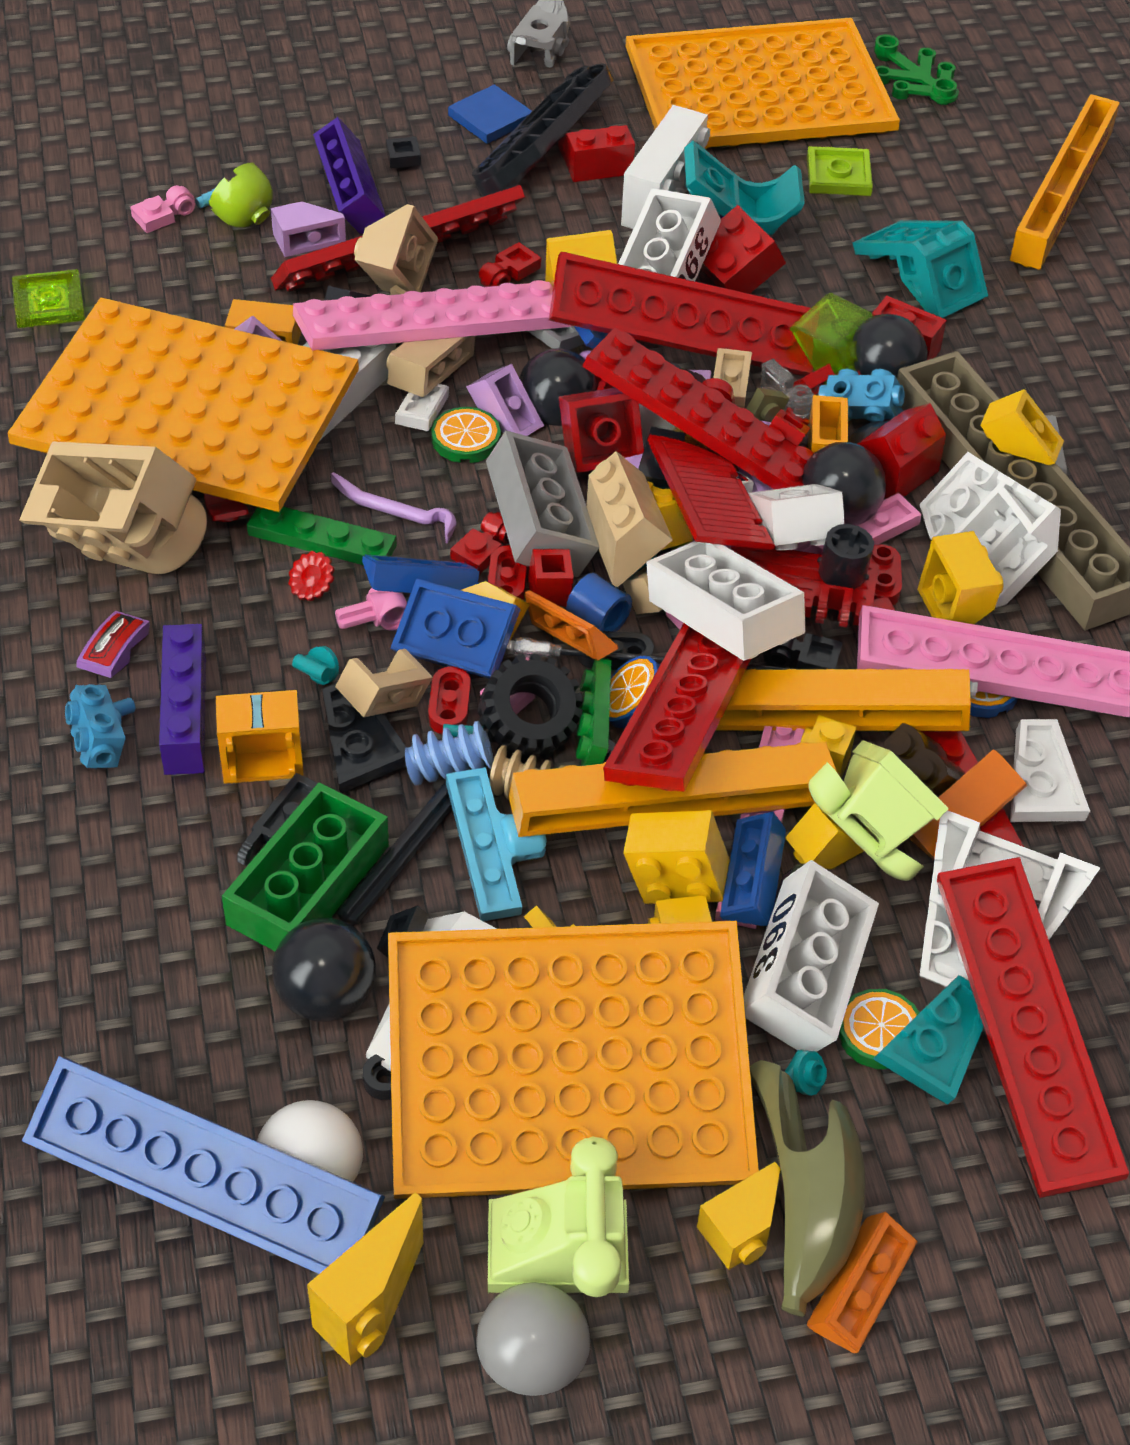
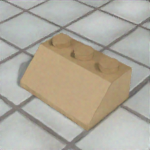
[354,204,438,292]
[586,451,673,587]

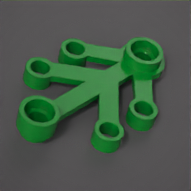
[874,34,959,105]

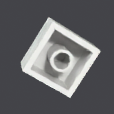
[748,484,844,550]

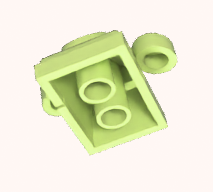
[808,740,949,881]
[488,1137,629,1297]

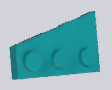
[873,975,984,1105]

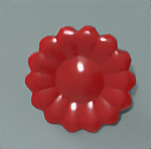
[288,551,335,601]

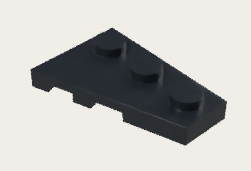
[322,683,406,793]

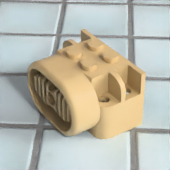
[19,441,207,574]

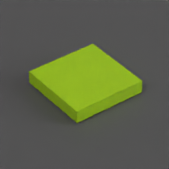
[807,146,873,196]

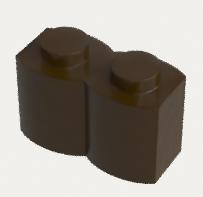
[884,723,965,797]

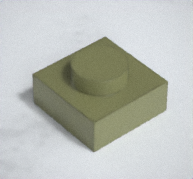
[746,387,790,422]

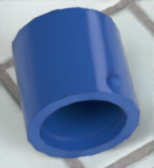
[566,573,632,632]

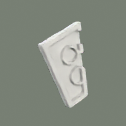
[1010,719,1090,822]

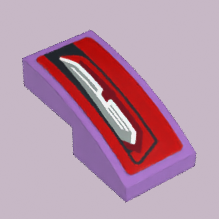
[76,611,149,678]

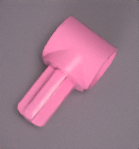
[335,588,407,630]

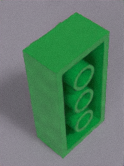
[222,782,389,952]

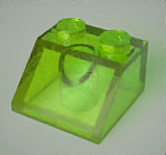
[790,292,873,384]

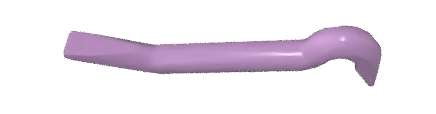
[331,472,457,543]

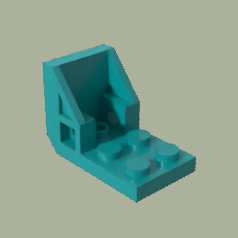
[852,220,988,318]

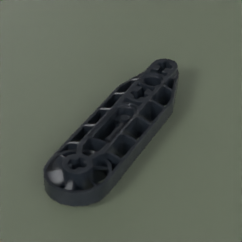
[472,63,613,197]

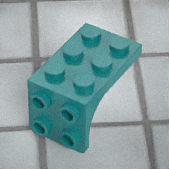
[684,140,805,236]

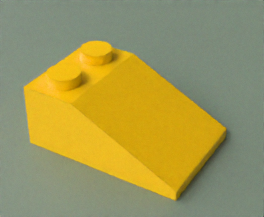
[307,1192,424,1366]

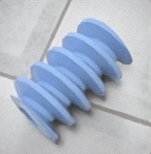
[405,721,493,785]

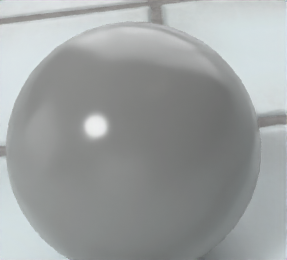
[476,1282,590,1396]

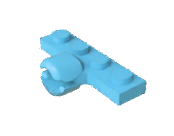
[446,767,547,921]

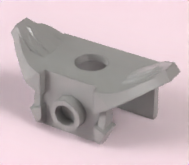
[507,0,571,68]

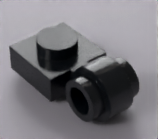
[765,633,843,670]

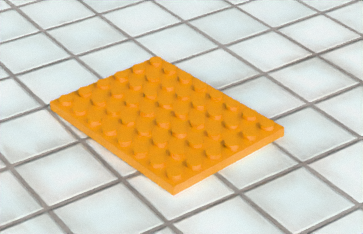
[625,18,900,149]
[7,297,359,512]
[388,921,759,1199]

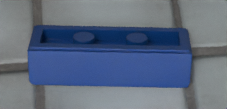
[362,554,480,593]
[720,812,786,926]

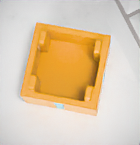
[216,690,304,784]

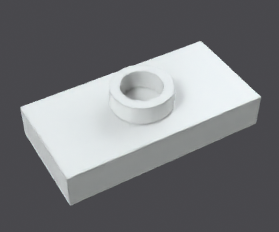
[395,384,449,431]

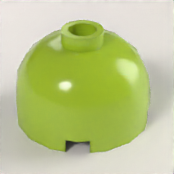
[209,163,273,228]

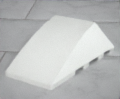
[919,452,1061,608]
[920,810,1100,987]

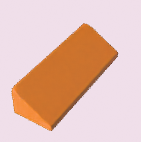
[525,590,618,661]
[910,750,1027,860]
[807,1212,918,1354]

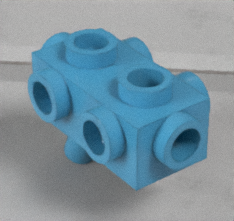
[819,369,905,422]
[65,684,136,768]

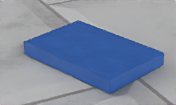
[390,579,521,679]

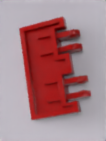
[731,546,879,628]

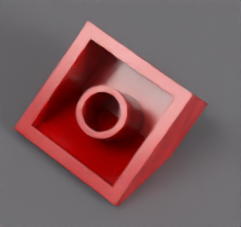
[558,125,635,182]
[857,403,946,499]

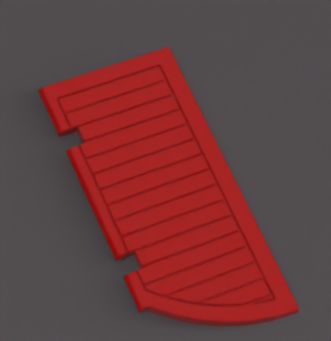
[647,434,775,550]

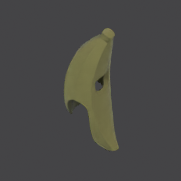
[750,1060,866,1317]

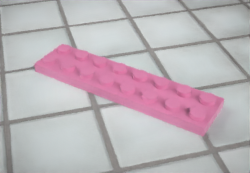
[293,280,571,351]
[857,605,1130,717]

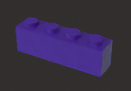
[313,117,386,235]
[159,624,206,775]

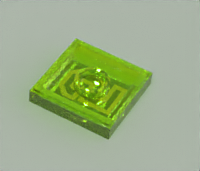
[12,269,85,328]

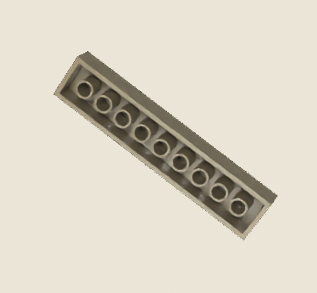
[897,351,1130,631]

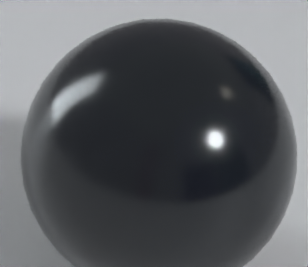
[846,314,927,378]
[519,348,599,426]
[802,442,886,525]
[272,918,376,1022]

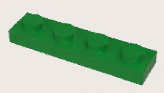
[247,507,397,565]
[576,658,611,766]

